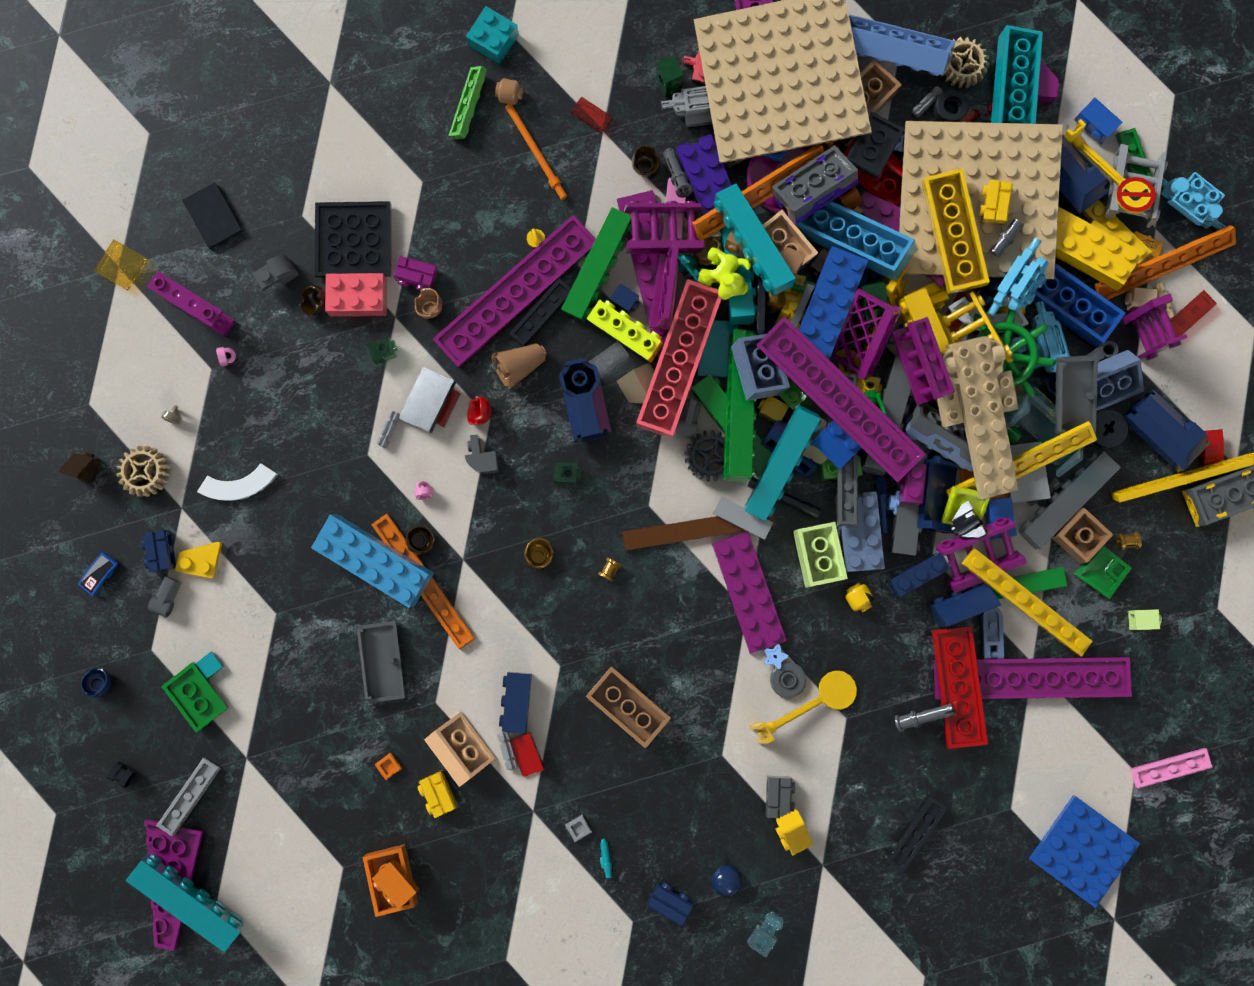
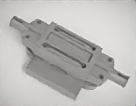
[661,86,713,128]

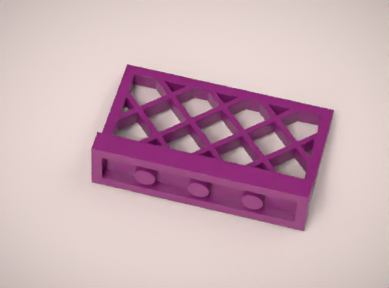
[649,242,679,331]
[831,288,902,380]

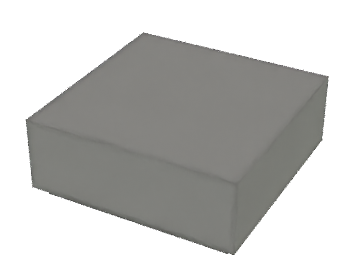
[565,814,592,842]

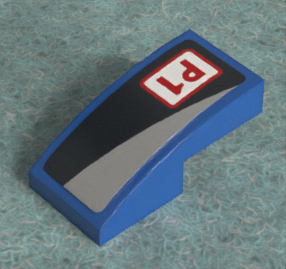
[78,552,119,596]

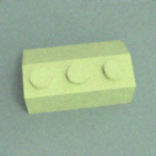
[793,522,848,588]

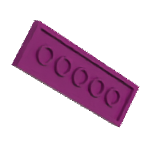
[712,532,786,654]

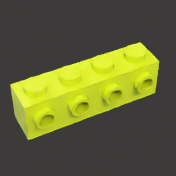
[587,300,664,363]

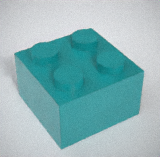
[466,6,519,65]

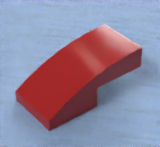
[1200,429,1224,467]

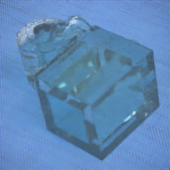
[747,911,784,958]

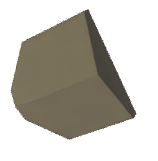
[617,363,655,404]

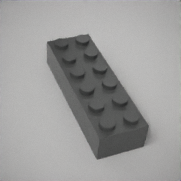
[861,355,913,476]

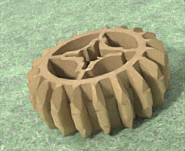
[941,37,989,89]
[116,445,171,497]

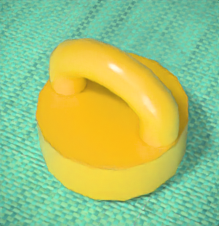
[527,229,545,249]

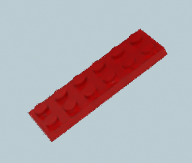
[931,626,988,749]

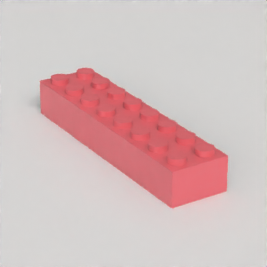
[636,279,721,439]

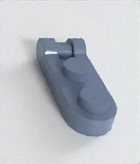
[981,607,1004,659]

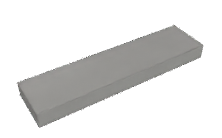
[156,757,221,837]

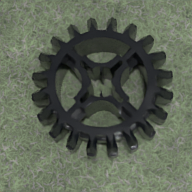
[684,430,725,482]

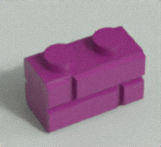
[394,256,438,291]
[899,463,926,505]

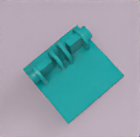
[677,254,702,284]

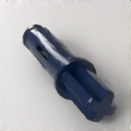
[875,476,890,533]

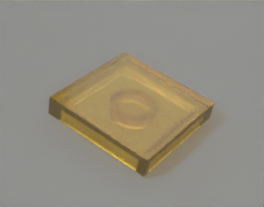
[94,239,148,291]

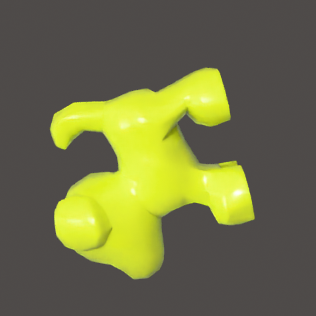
[698,247,751,300]

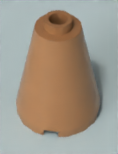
[492,344,547,389]

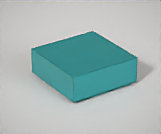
[195,652,224,679]

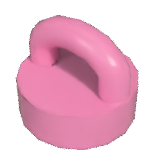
[216,347,236,366]
[414,481,434,500]

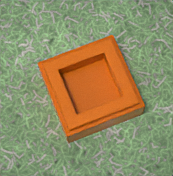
[375,752,403,780]

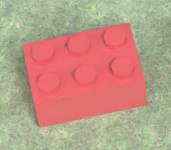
[325,273,387,316]

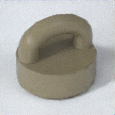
[161,405,182,425]

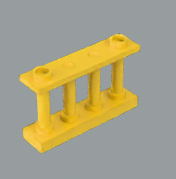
[936,292,1013,363]

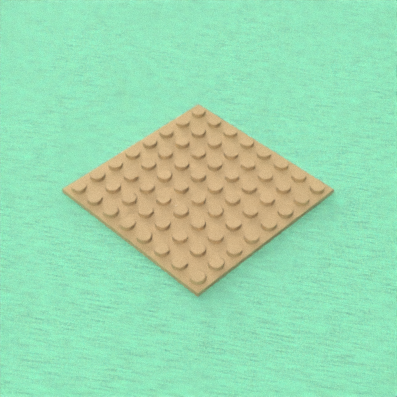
[694,0,871,164]
[899,121,1063,279]

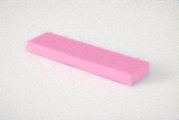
[1130,748,1213,788]

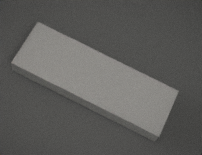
[713,497,773,540]

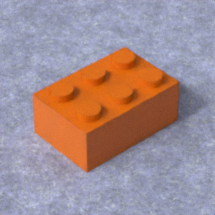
[362,844,418,917]

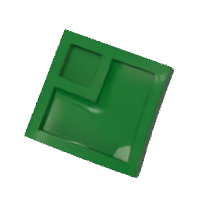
[1073,546,1132,599]

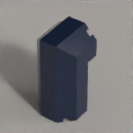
[1059,134,1109,216]
[559,358,612,443]
[1123,389,1210,472]

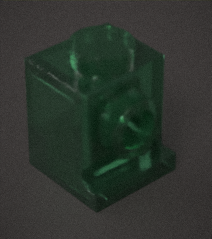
[366,337,398,365]
[553,462,581,484]

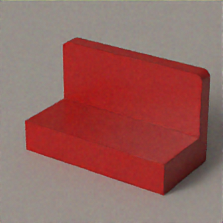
[509,732,545,777]

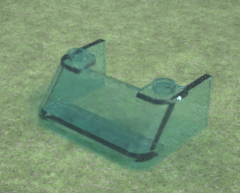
[1004,384,1083,477]

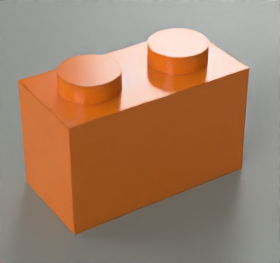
[372,859,420,909]

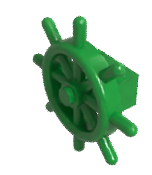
[973,309,1056,397]

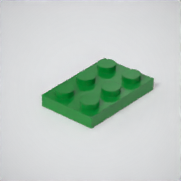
[161,662,229,733]

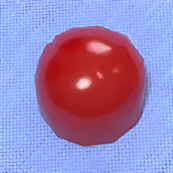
[467,396,492,426]

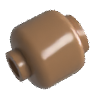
[495,78,524,105]

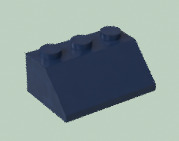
[929,583,1001,627]

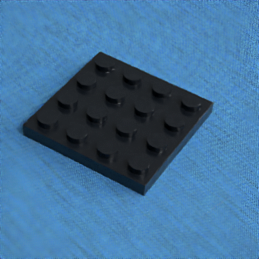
[315,201,392,278]

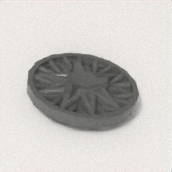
[770,662,806,698]

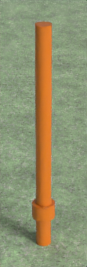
[505,104,567,200]

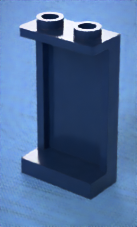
[917,456,962,534]

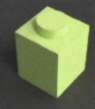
[1128,610,1162,630]

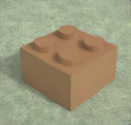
[1052,508,1113,564]

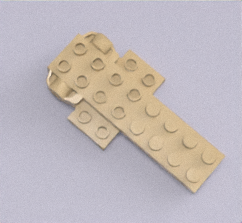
[937,336,1018,499]

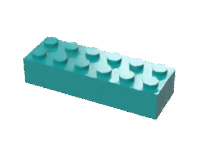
[991,25,1043,124]
[125,853,243,953]

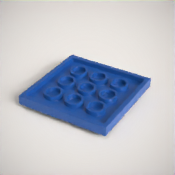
[1029,795,1140,908]

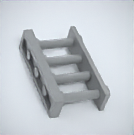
[1104,144,1168,228]

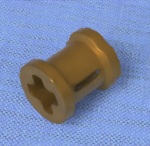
[1116,532,1142,551]
[598,558,622,582]

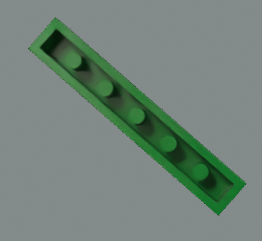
[561,207,632,322]
[691,374,772,478]

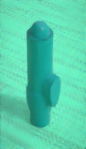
[600,838,612,878]

